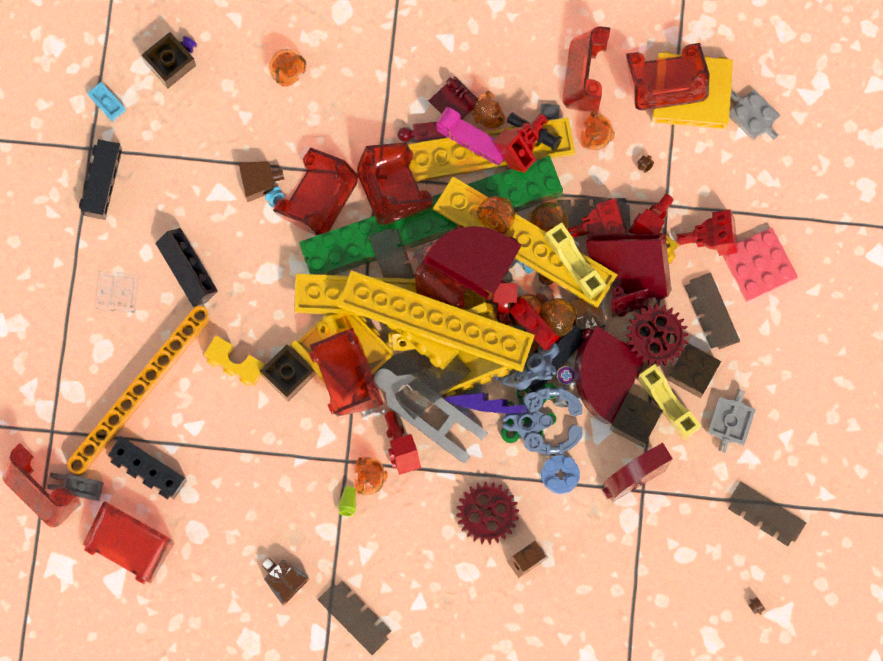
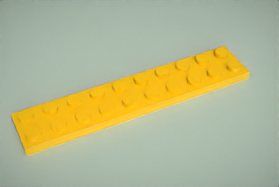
[383,117,575,187]
[433,177,617,308]
[338,270,535,372]
[294,274,486,316]

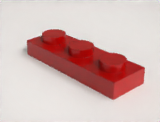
[509,297,559,350]

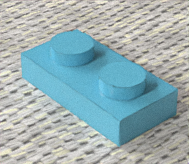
[87,82,126,122]

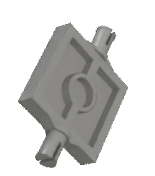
[729,89,780,141]
[707,389,756,453]

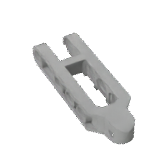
[374,369,488,464]

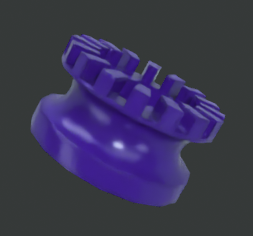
[180,36,198,53]

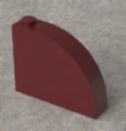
[423,226,522,301]
[586,233,672,300]
[574,326,644,424]
[602,442,673,503]

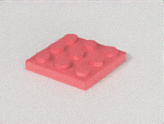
[723,227,798,303]

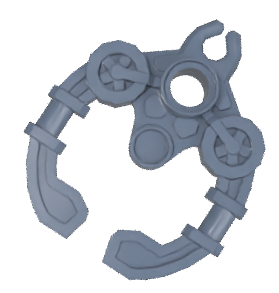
[493,330,559,390]
[502,386,582,456]

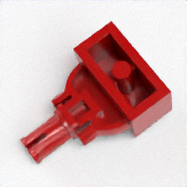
[493,113,548,173]
[628,194,674,234]
[566,198,628,238]
[677,209,738,256]
[492,280,517,325]
[384,411,421,475]

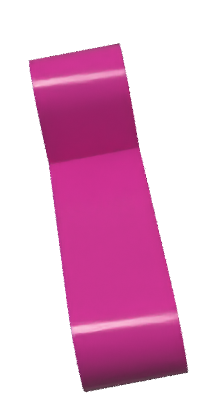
[436,107,504,166]

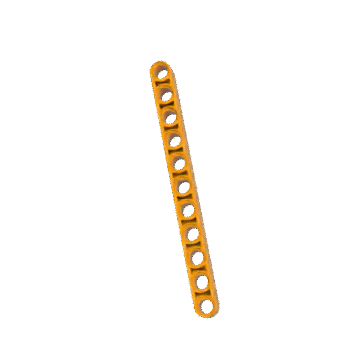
[67,306,210,476]

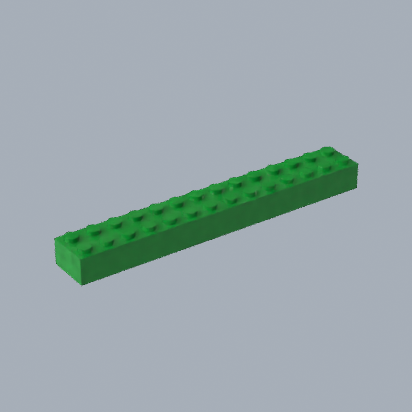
[299,156,563,275]

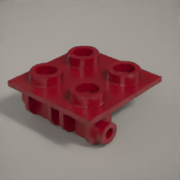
[428,76,481,119]
[611,287,649,317]

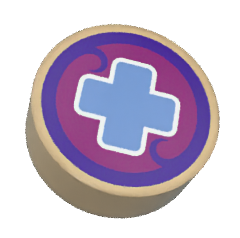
[556,366,575,386]

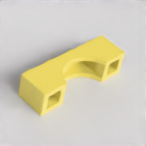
[544,222,607,300]
[637,364,701,441]

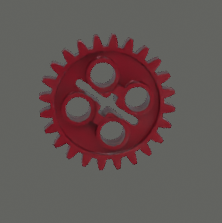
[625,304,689,367]
[456,481,519,545]

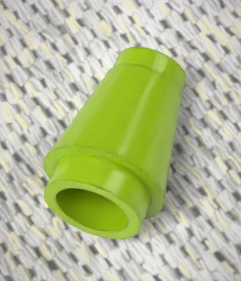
[337,486,357,517]

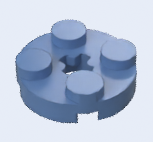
[541,455,580,495]

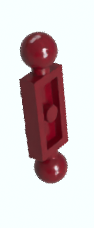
[397,121,448,143]

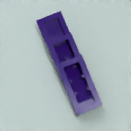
[446,393,527,414]

